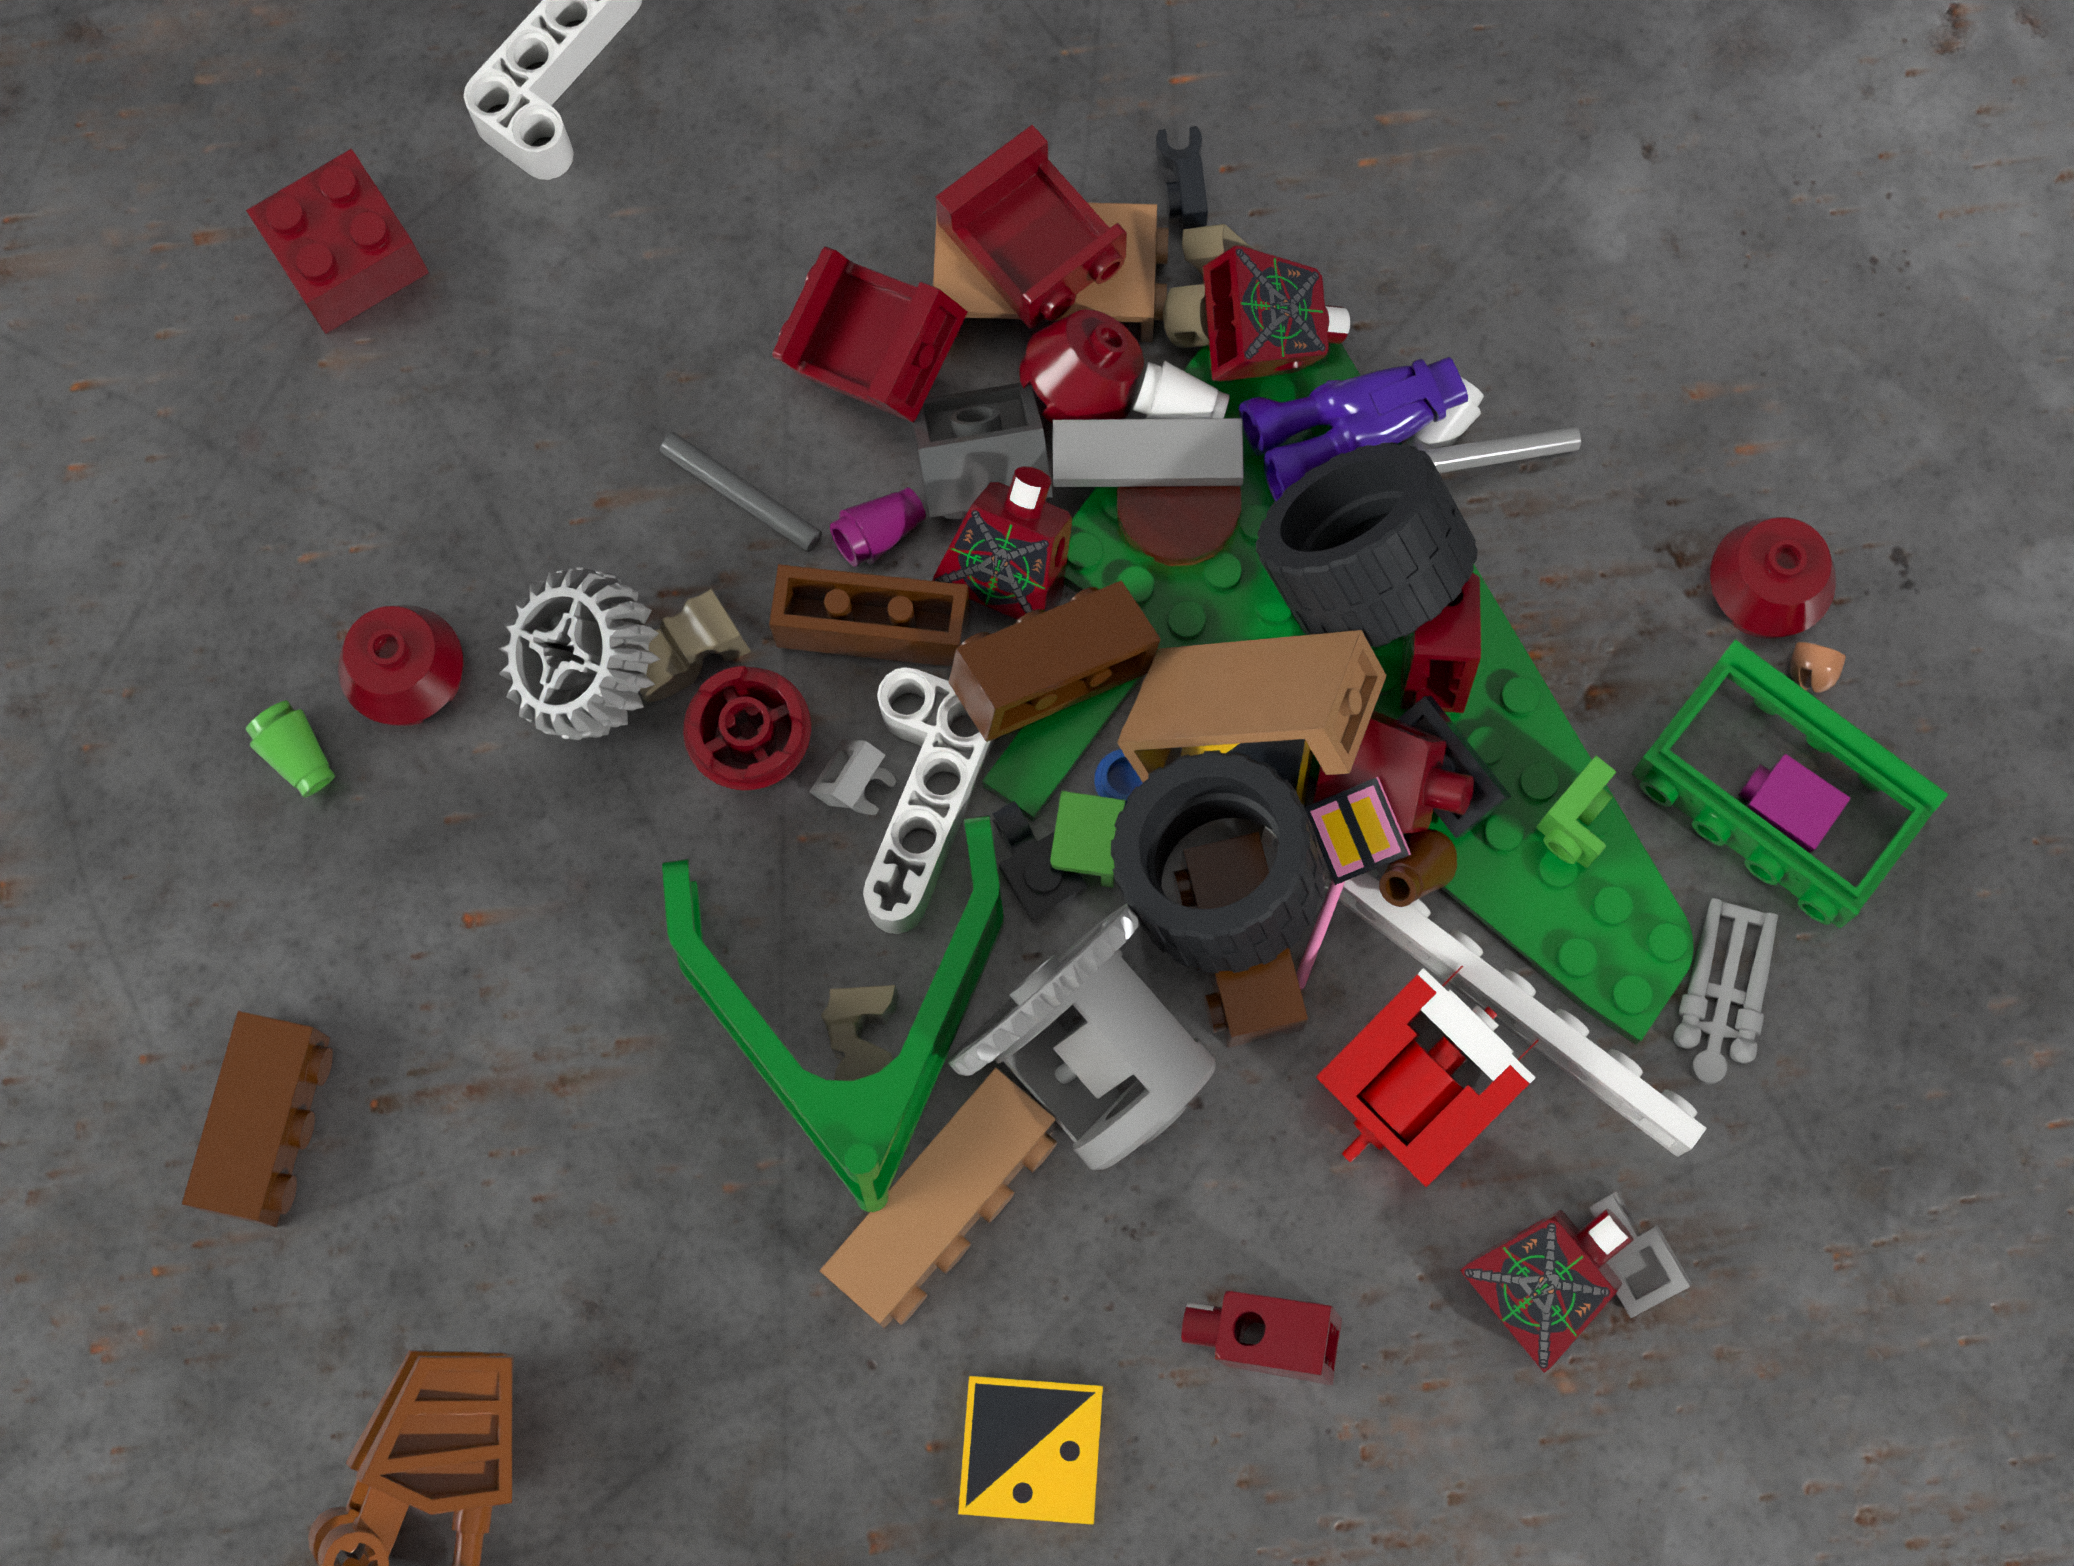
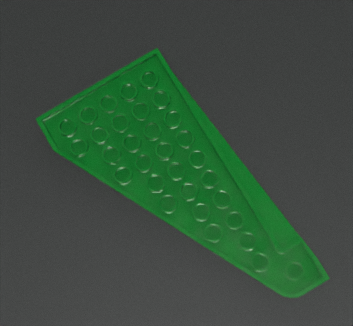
[1064,343,1694,1045]

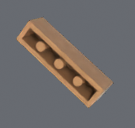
[820,1068,1058,1329]

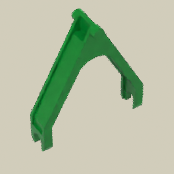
[662,815,1004,1212]

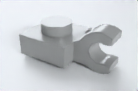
[1590,1191,1692,1318]

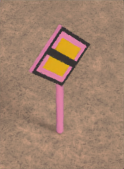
[1296,777,1411,990]

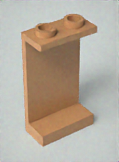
[933,203,1169,342]
[1117,630,1386,782]

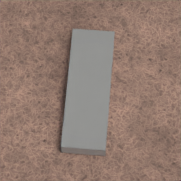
[1053,418,1243,487]

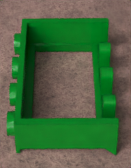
[1631,639,1949,928]

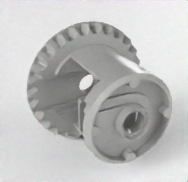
[948,903,1216,1170]

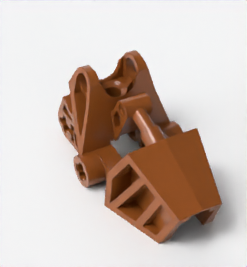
[308,1350,514,1566]

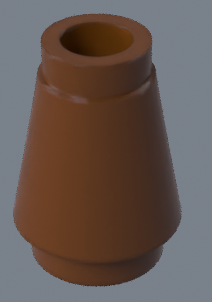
[1379,829,1457,907]

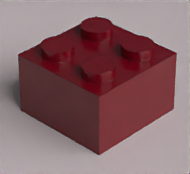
[246,148,429,334]

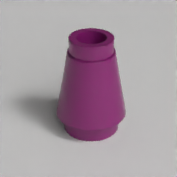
[830,487,926,567]

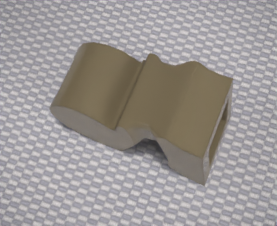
[1163,224,1253,348]
[640,589,751,702]
[821,985,899,1081]

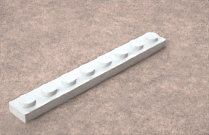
[1261,826,1707,1157]

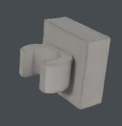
[809,739,897,815]

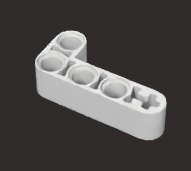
[464,0,642,180]
[863,667,995,934]

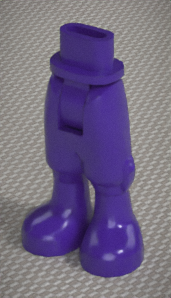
[1239,357,1468,502]

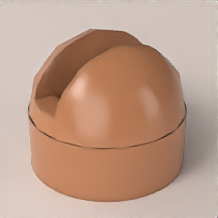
[1790,642,1846,693]

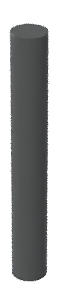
[659,432,822,552]

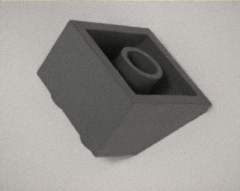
[913,383,1053,519]

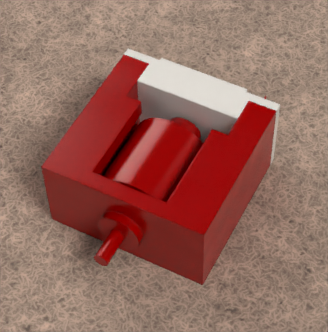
[1316,965,1539,1187]

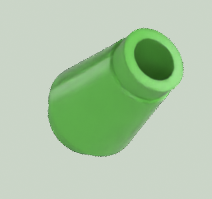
[246,700,335,798]

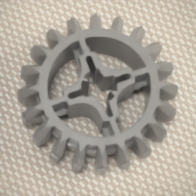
[498,567,660,740]

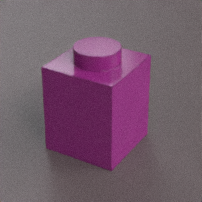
[1738,754,1851,854]

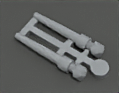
[1674,898,1778,1085]

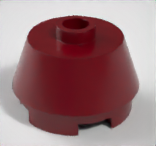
[1019,309,1144,424]
[1710,517,1836,639]
[338,605,463,726]
[683,666,811,790]

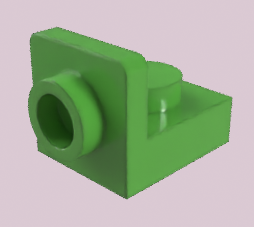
[1536,755,1617,868]

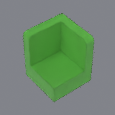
[1050,791,1125,888]

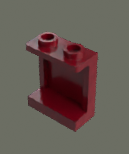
[935,124,1127,329]
[772,246,968,423]

